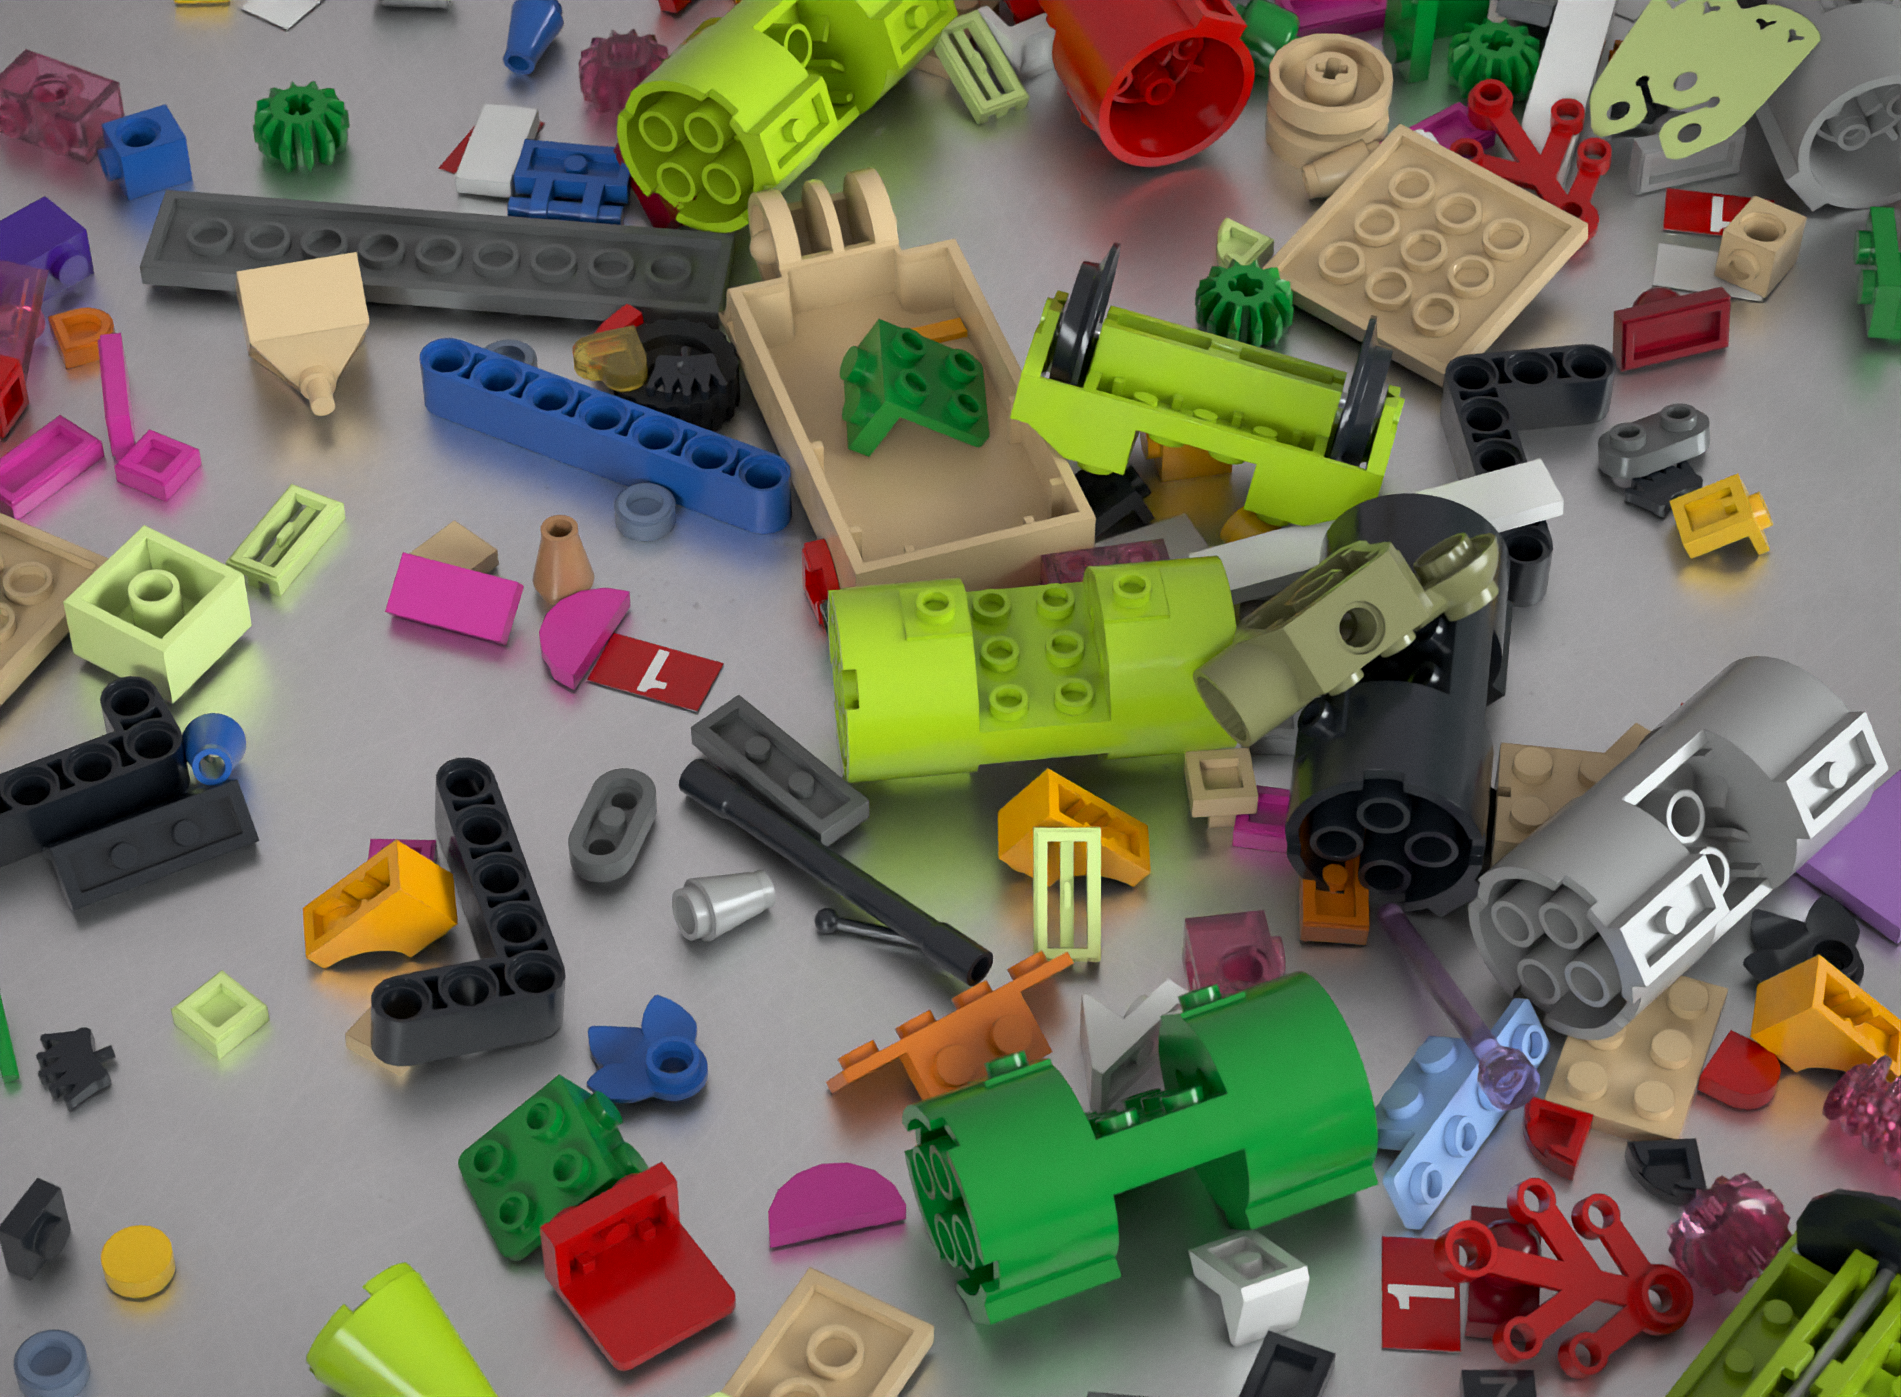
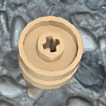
[1265,34,1393,169]

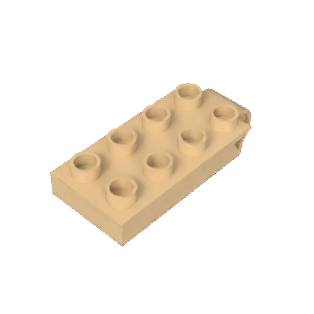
[718,167,1096,592]

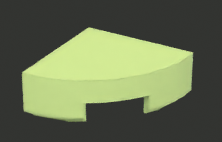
[1216,217,1274,269]

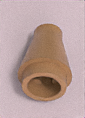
[532,515,595,606]

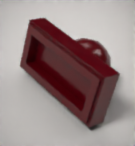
[1613,287,1731,372]
[1465,1205,1543,1342]

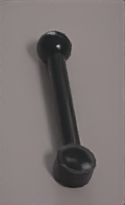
[814,908,917,947]

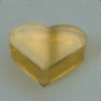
[572,325,648,392]

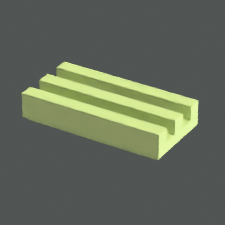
[933,10,1030,125]
[225,484,346,597]
[1033,827,1101,962]

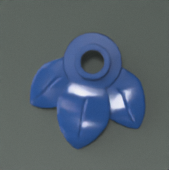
[587,995,708,1103]

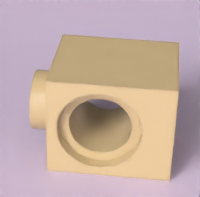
[1714,196,1807,298]

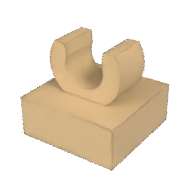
[1184,748,1258,829]

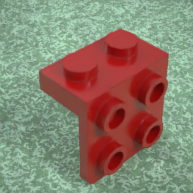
[540,1161,736,1371]

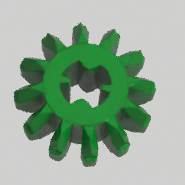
[1447,17,1541,101]
[252,81,350,172]
[1195,258,1294,347]

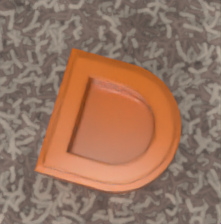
[48,307,115,369]

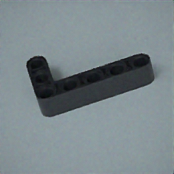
[1440,344,1616,607]
[371,757,566,1067]

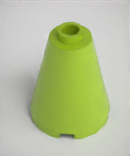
[306,1262,498,1397]

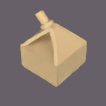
[236,252,370,416]

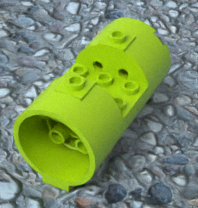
[617,0,958,233]
[828,555,1237,783]

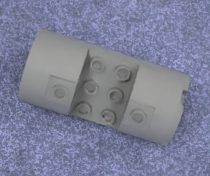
[1706,0,1901,211]
[1468,656,1889,1040]

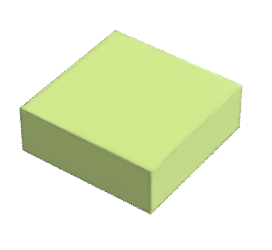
[171,970,270,1060]

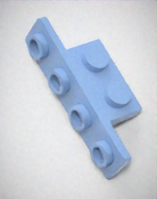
[1375,998,1551,1230]

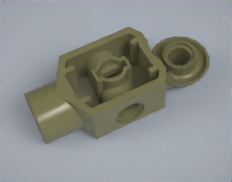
[1193,533,1499,747]

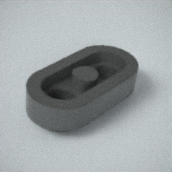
[1598,403,1710,479]
[568,768,657,882]

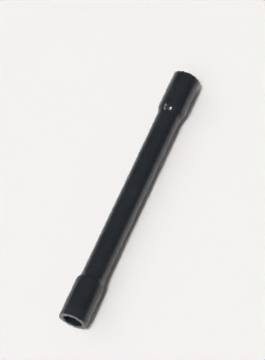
[679,759,994,986]

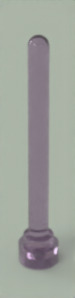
[1377,903,1540,1110]

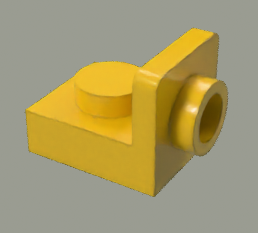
[1669,473,1773,559]

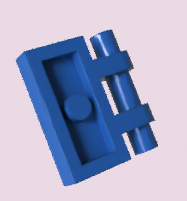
[507,139,632,225]

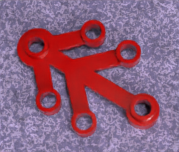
[1449,79,1612,249]
[1433,1178,1694,1379]

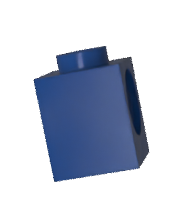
[98,104,193,201]

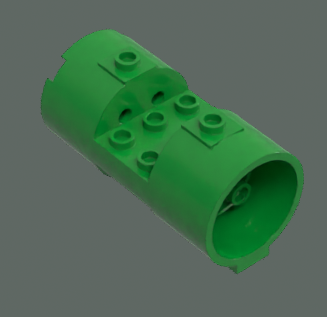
[902,971,1379,1325]

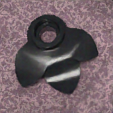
[1743,895,1864,986]

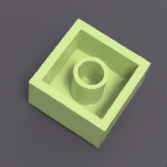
[63,525,252,704]

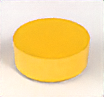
[101,1225,175,1298]

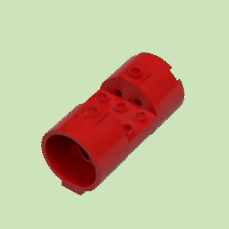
[1004,0,1254,167]

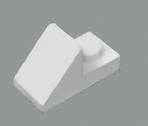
[1080,978,1188,1113]
[1189,1229,1310,1347]

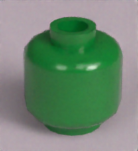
[1236,0,1301,80]

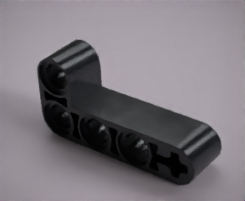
[0,676,190,867]

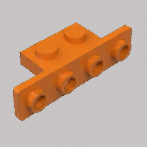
[826,951,1074,1100]

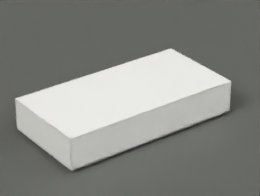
[455,104,540,198]

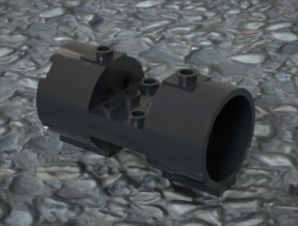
[1285,493,1513,917]

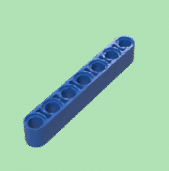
[419,338,792,534]

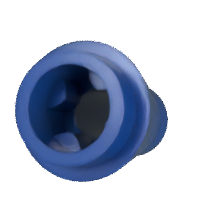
[503,0,564,75]
[182,713,246,786]

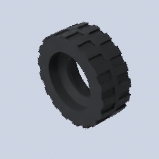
[607,318,740,432]

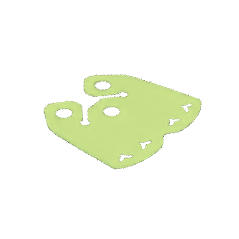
[1590,0,1821,160]

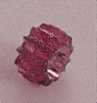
[578,29,669,119]
[1667,1172,1792,1296]

